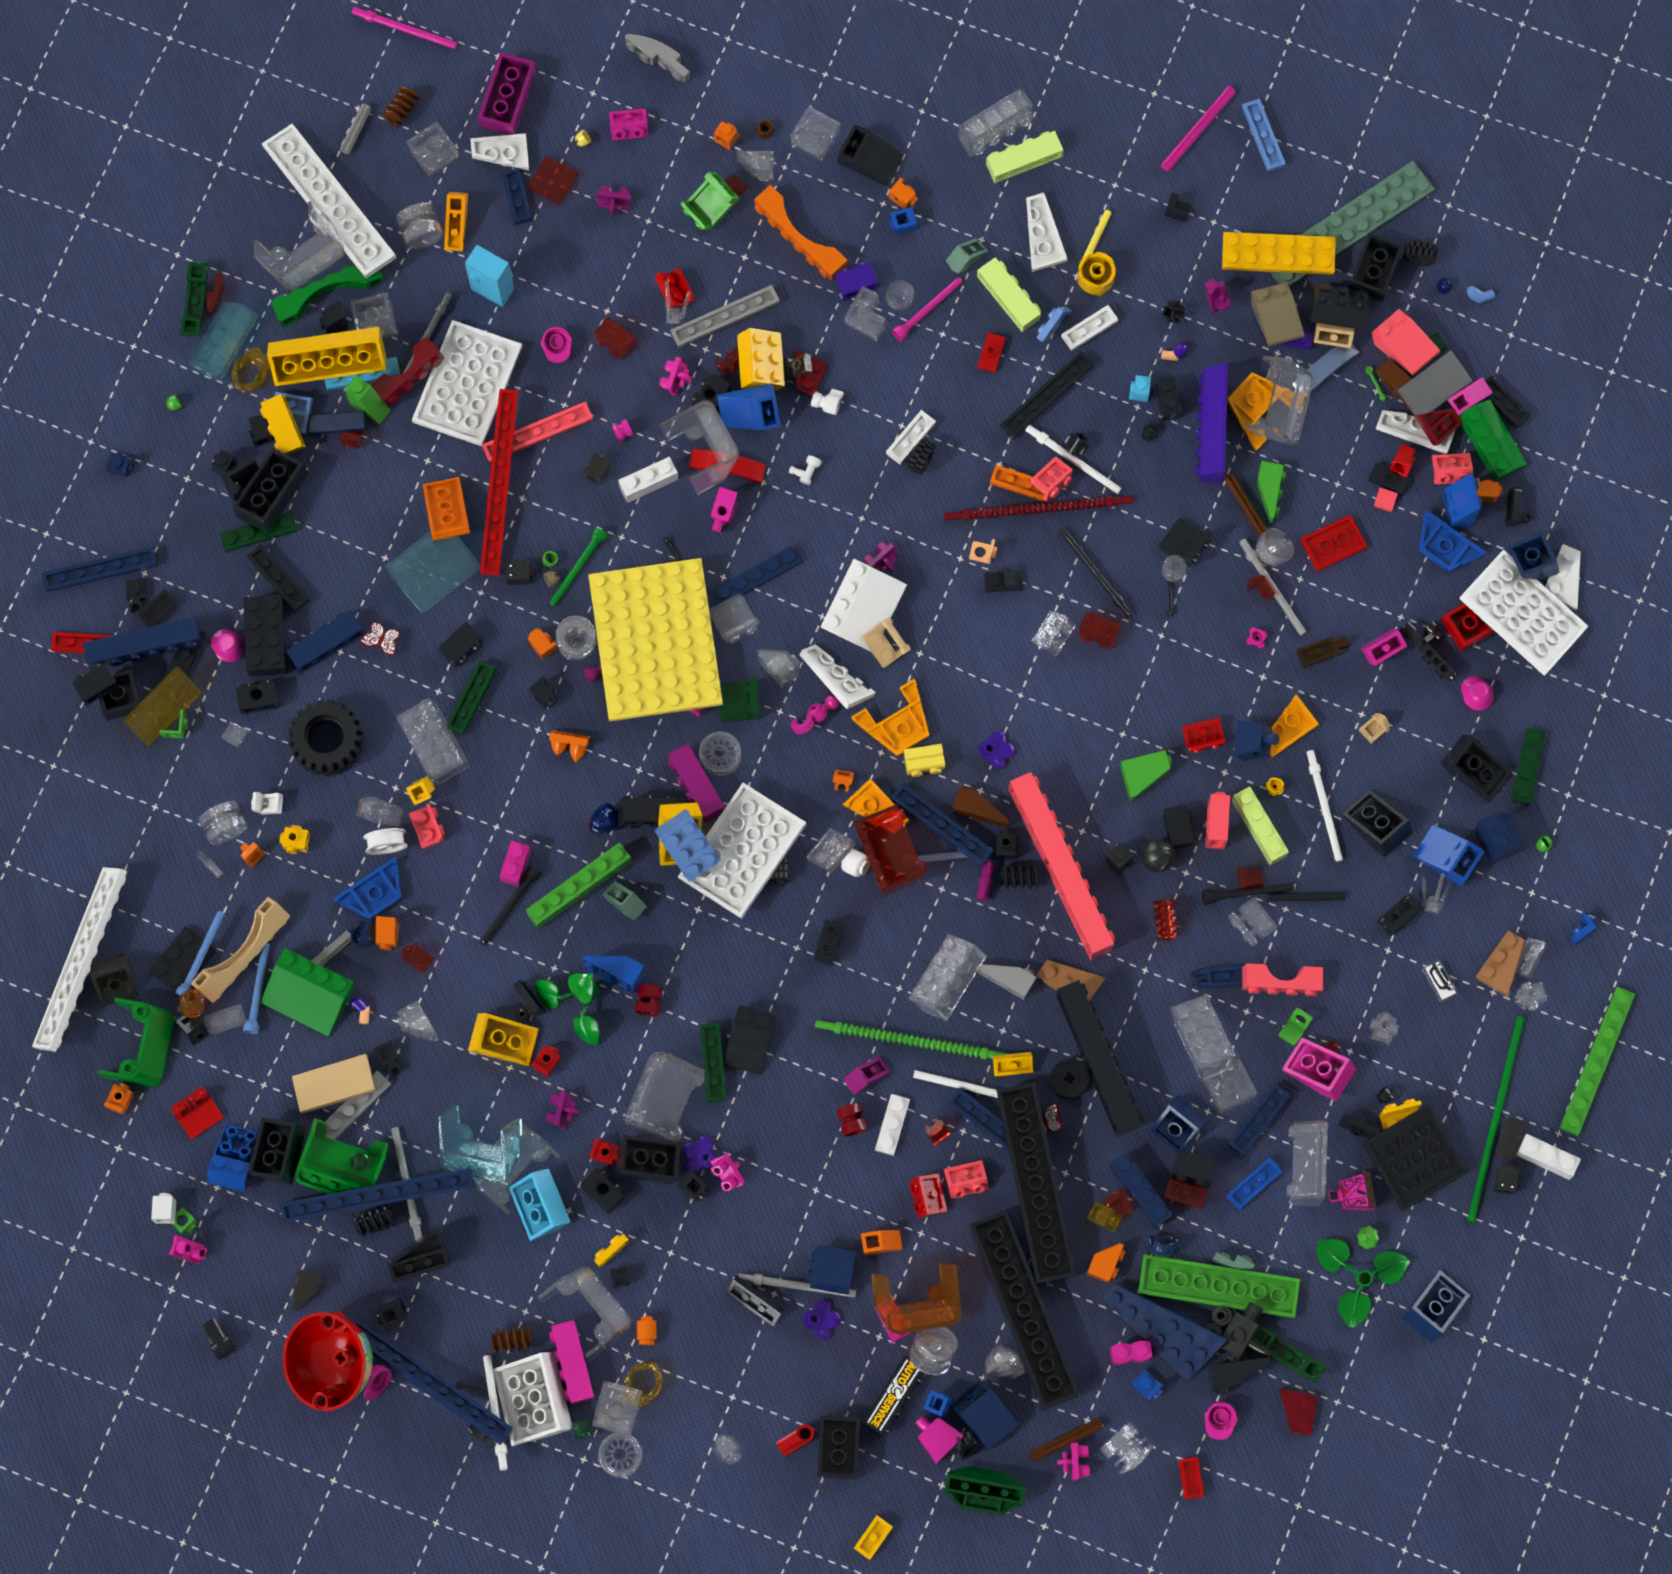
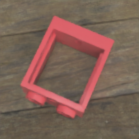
[1205,792,1230,849]

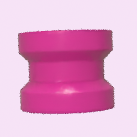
[611,419,633,442]

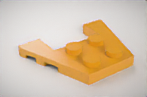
[1227,373,1305,451]
[851,679,929,756]

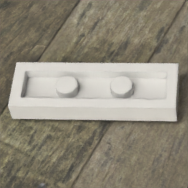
[1061,305,1118,351]
[886,410,936,465]
[875,1094,910,1156]

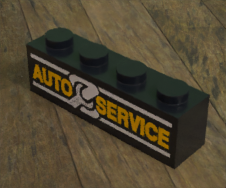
[862,1355,926,1437]

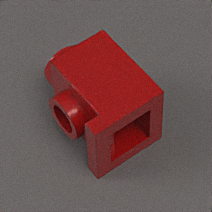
[1389,443,1416,478]
[531,1046,561,1078]
[589,1139,617,1167]

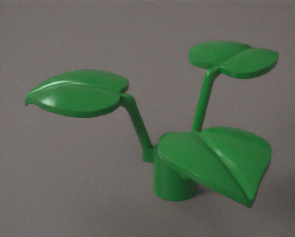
[535,973,600,1045]
[1316,1239,1410,1328]

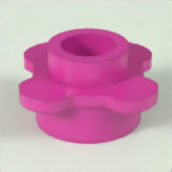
[1246,627,1268,649]

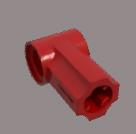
[776,1424,815,1457]

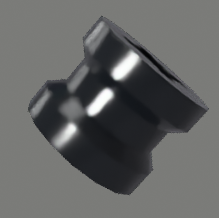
[610,1267,629,1289]

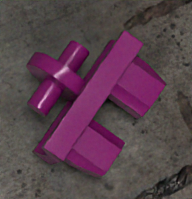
[597,186,630,215]
[1204,279,1231,313]
[863,542,899,573]
[546,1091,580,1130]

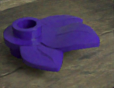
[978,731,1016,769]
[682,1135,718,1173]
[803,1300,842,1339]

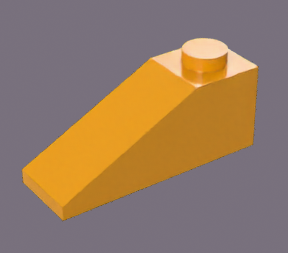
[444,192,468,251]

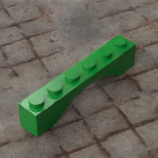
[271,265,384,327]

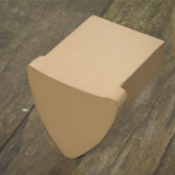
[1359,713,1390,744]

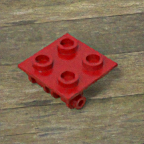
[170,1086,224,1140]

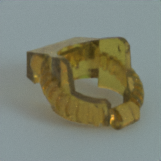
[231,347,270,392]
[620,1361,663,1410]

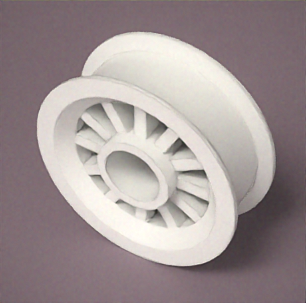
[363,828,408,855]

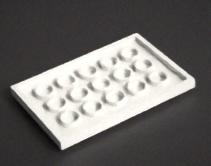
[412,320,523,447]
[1459,549,1588,675]
[678,783,807,919]

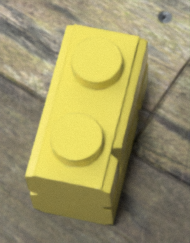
[903,744,945,777]

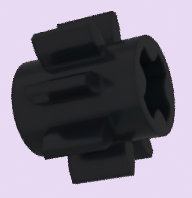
[1162,300,1185,323]
[1064,432,1089,456]

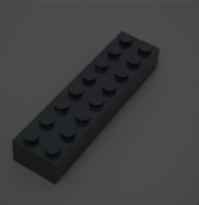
[1055,980,1142,1137]

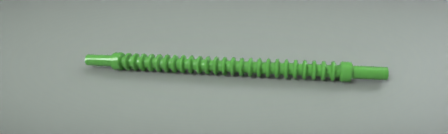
[815,1020,1008,1060]

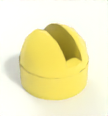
[575,130,591,147]

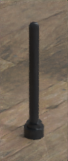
[480,865,542,945]
[1202,883,1294,905]

